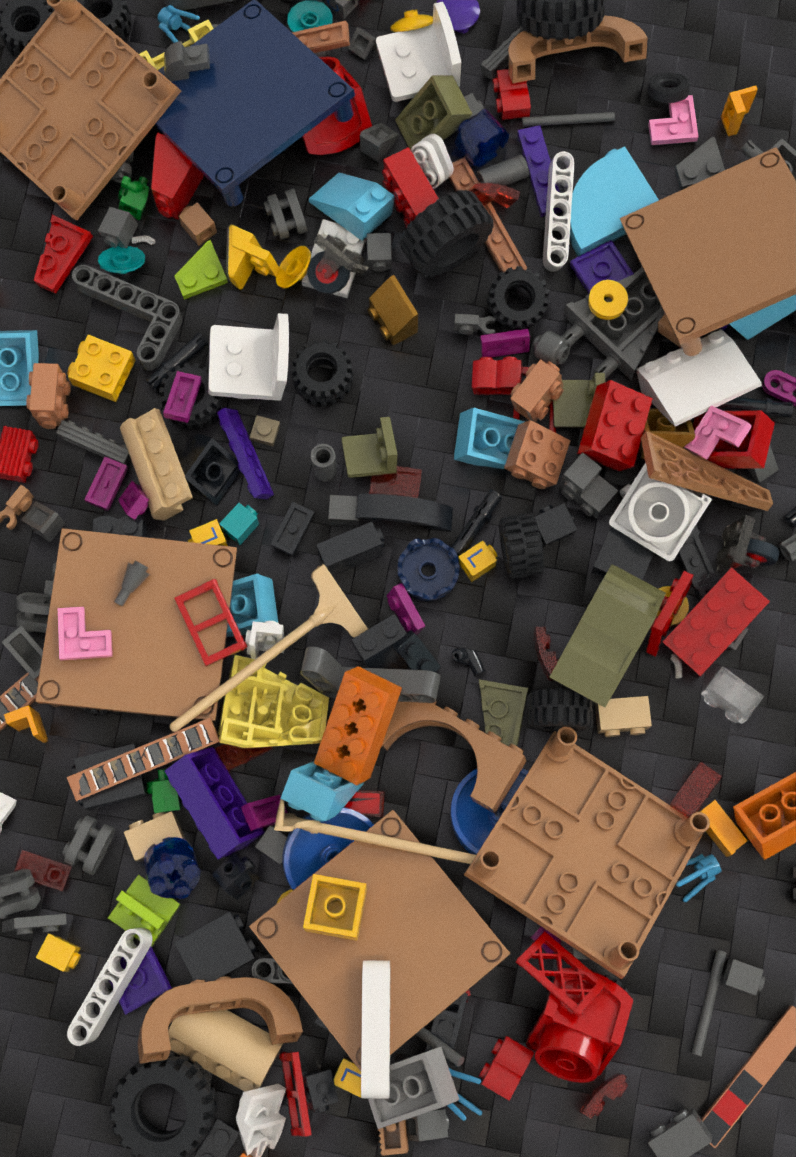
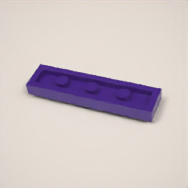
[517,125,563,217]
[217,408,274,499]

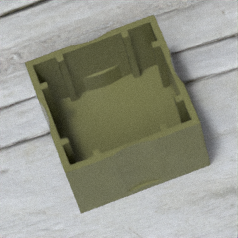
[550,564,666,707]

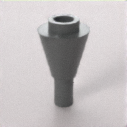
[114,560,150,607]

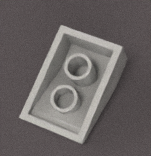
[368,1047,459,1129]

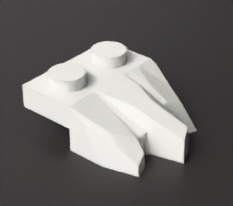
[236,1084,286,1157]

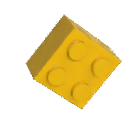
[303,874,367,941]

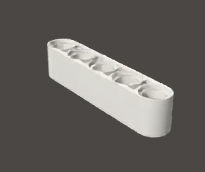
[543,151,574,272]
[67,928,152,1046]
[361,960,390,1099]

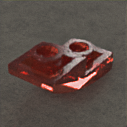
[534,627,559,681]
[215,744,273,771]
[670,762,722,818]
[14,850,71,891]
[580,1073,627,1119]

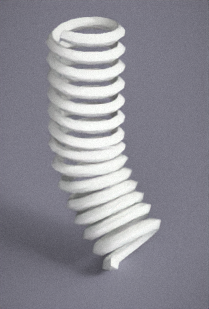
[132,235,155,245]
[670,654,682,678]

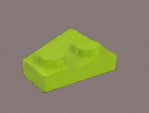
[175,240,228,300]

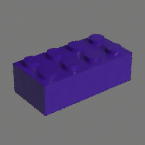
[165,747,265,859]

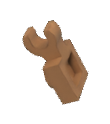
[0,485,34,530]

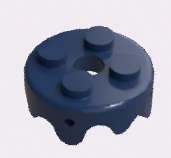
[398,538,459,601]

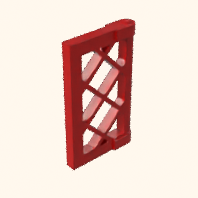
[516,931,607,1017]

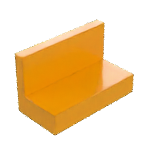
[721,86,758,136]
[4,705,48,743]
[700,800,747,857]

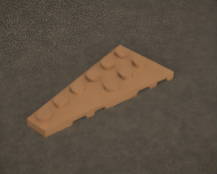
[641,431,773,511]

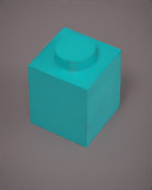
[219,503,259,545]

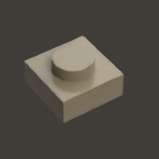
[250,415,280,446]

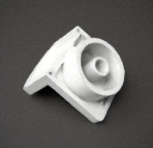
[376,2,461,102]
[208,313,289,401]
[609,463,712,561]

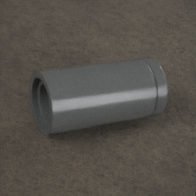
[477,155,529,193]
[311,444,337,482]

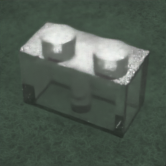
[701,666,764,724]

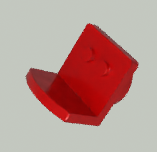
[302,57,372,155]
[526,968,633,1083]

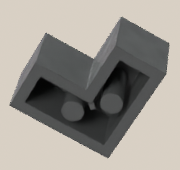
[559,453,618,519]

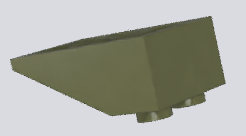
[395,75,472,150]

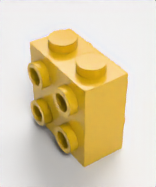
[67,335,136,402]

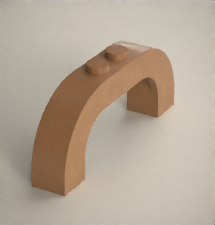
[508,16,648,83]
[138,976,303,1064]

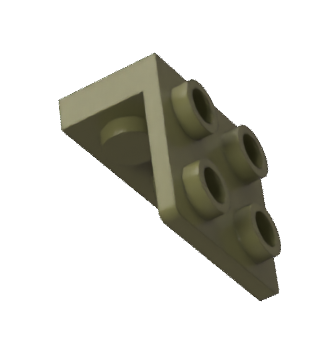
[553,373,605,428]
[341,417,397,478]

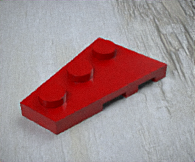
[34,215,93,294]
[646,571,693,657]

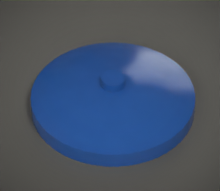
[450,768,529,855]
[282,807,374,890]

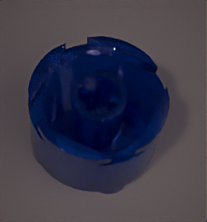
[454,109,509,167]
[144,837,200,899]

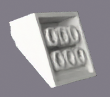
[636,330,762,426]

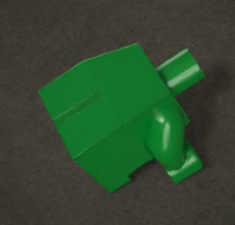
[118,176,149,220]
[146,768,182,813]

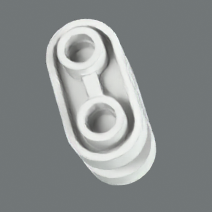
[411,134,454,189]

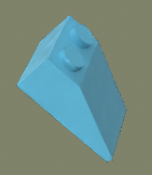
[308,173,395,241]
[0,330,39,406]
[454,408,524,469]
[226,574,278,637]
[280,761,364,822]

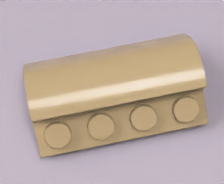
[120,408,193,521]
[168,1010,283,1092]

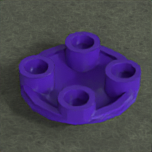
[437,0,480,33]

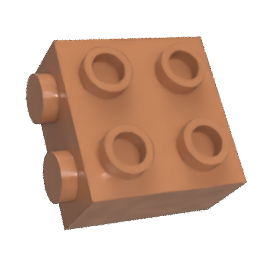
[510,359,564,423]
[26,363,71,429]
[504,420,570,489]

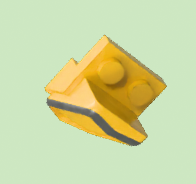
[226,224,280,290]

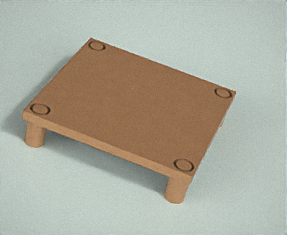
[0,0,181,220]
[620,147,796,356]
[35,528,237,722]
[464,727,710,979]
[249,810,510,1071]

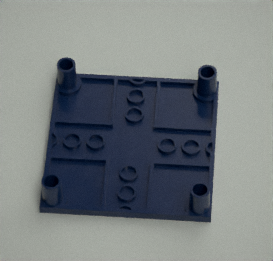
[155,0,355,206]

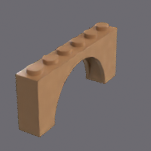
[381,701,527,814]

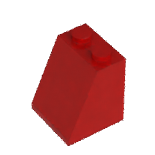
[151,133,204,220]

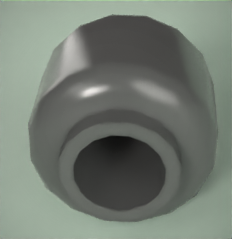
[533,331,570,366]

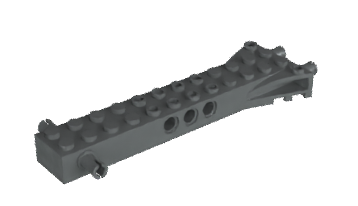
[561,139,796,380]

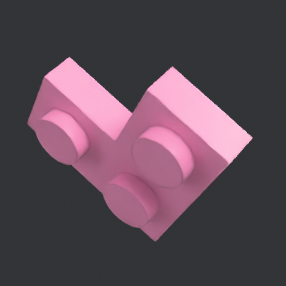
[648,95,698,145]
[685,406,752,460]
[58,607,113,661]

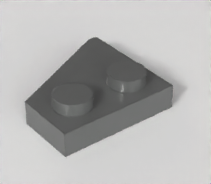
[675,137,725,190]
[2,914,66,935]

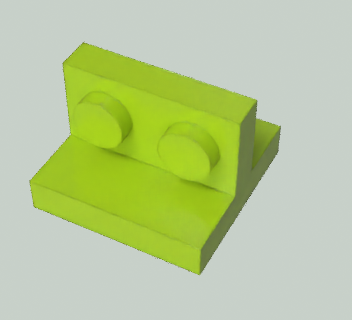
[108,875,181,947]

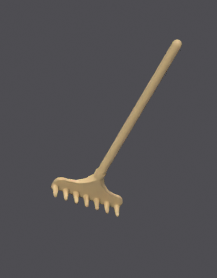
[170,564,368,732]
[274,799,476,864]

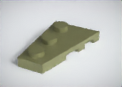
[479,679,529,747]

